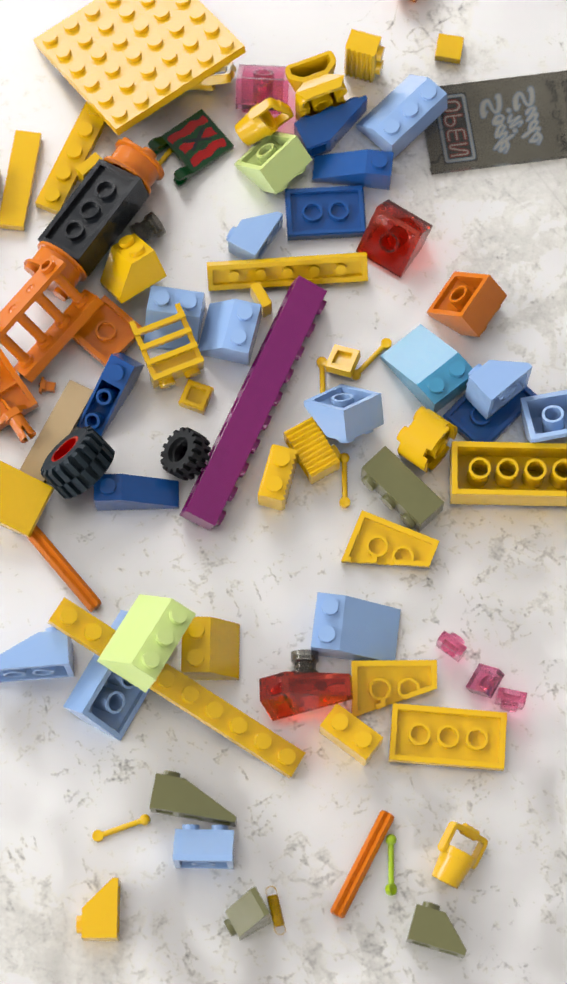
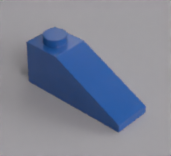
[312,149,394,190]
[94,474,179,511]

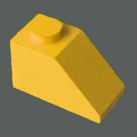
[76,878,121,941]

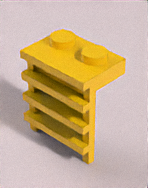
[129,303,204,389]

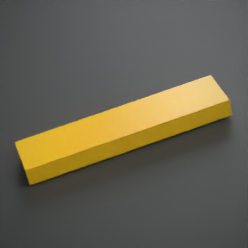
[0,130,42,231]

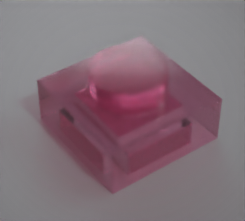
[436,630,467,662]
[466,663,505,698]
[494,687,527,712]

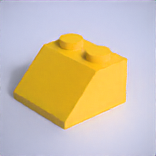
[100,233,167,304]
[181,617,240,680]

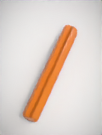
[26,525,101,612]
[330,810,394,919]

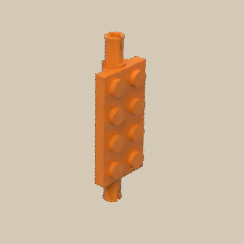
[0,349,39,443]

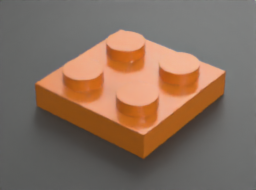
[72,295,142,367]

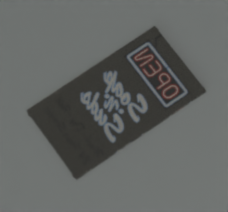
[424,70,567,175]

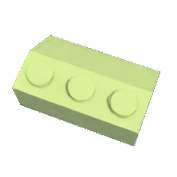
[97,594,196,693]

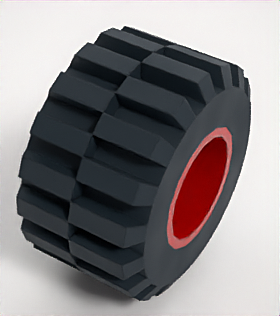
[41,426,115,499]

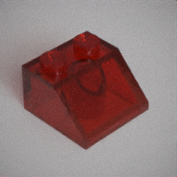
[356,199,433,278]

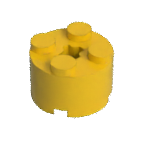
[397,406,458,473]

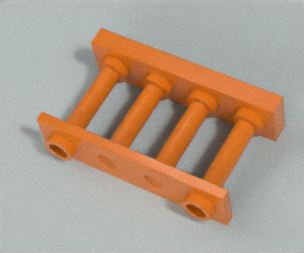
[0,255,103,383]

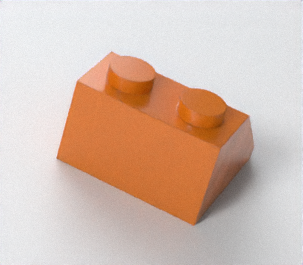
[426,271,507,337]

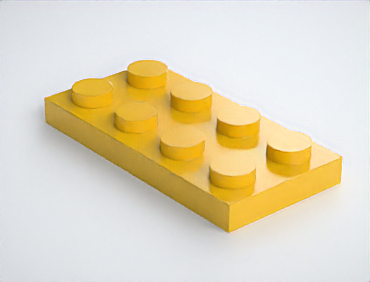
[389,703,507,771]

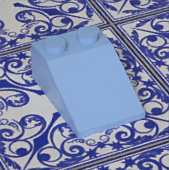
[311,592,401,660]
[0,627,75,683]

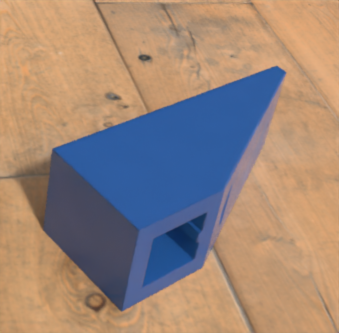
[294,95,367,158]
[77,352,144,437]

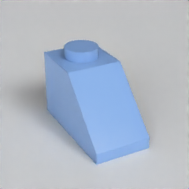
[226,211,283,260]

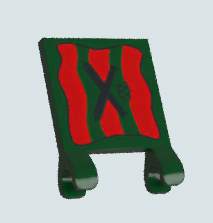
[148,109,234,187]

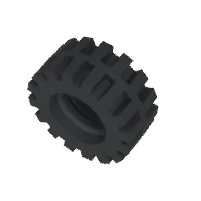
[160,427,211,481]

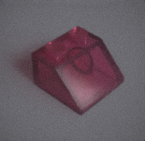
[236,64,290,114]

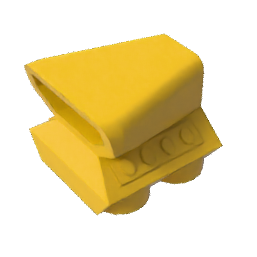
[285,51,347,120]

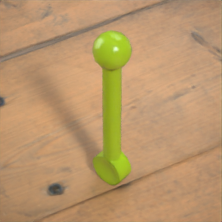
[385,834,397,896]

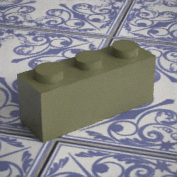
[361,446,444,532]

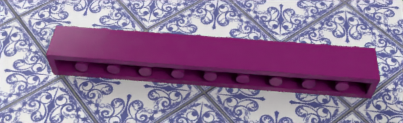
[180,276,327,530]

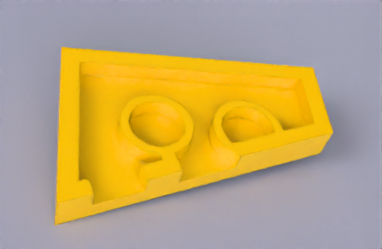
[341,510,439,568]
[351,660,437,717]

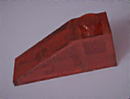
[259,671,353,721]

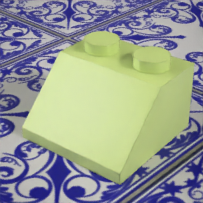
[234,132,312,194]

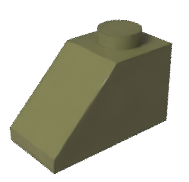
[406,901,466,958]

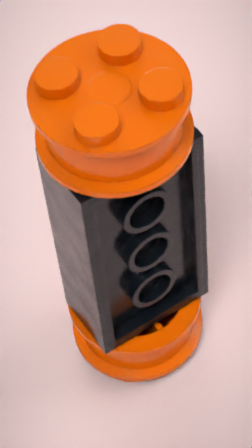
[24,137,164,302]

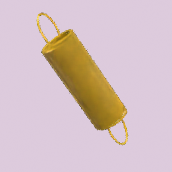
[266,886,286,935]

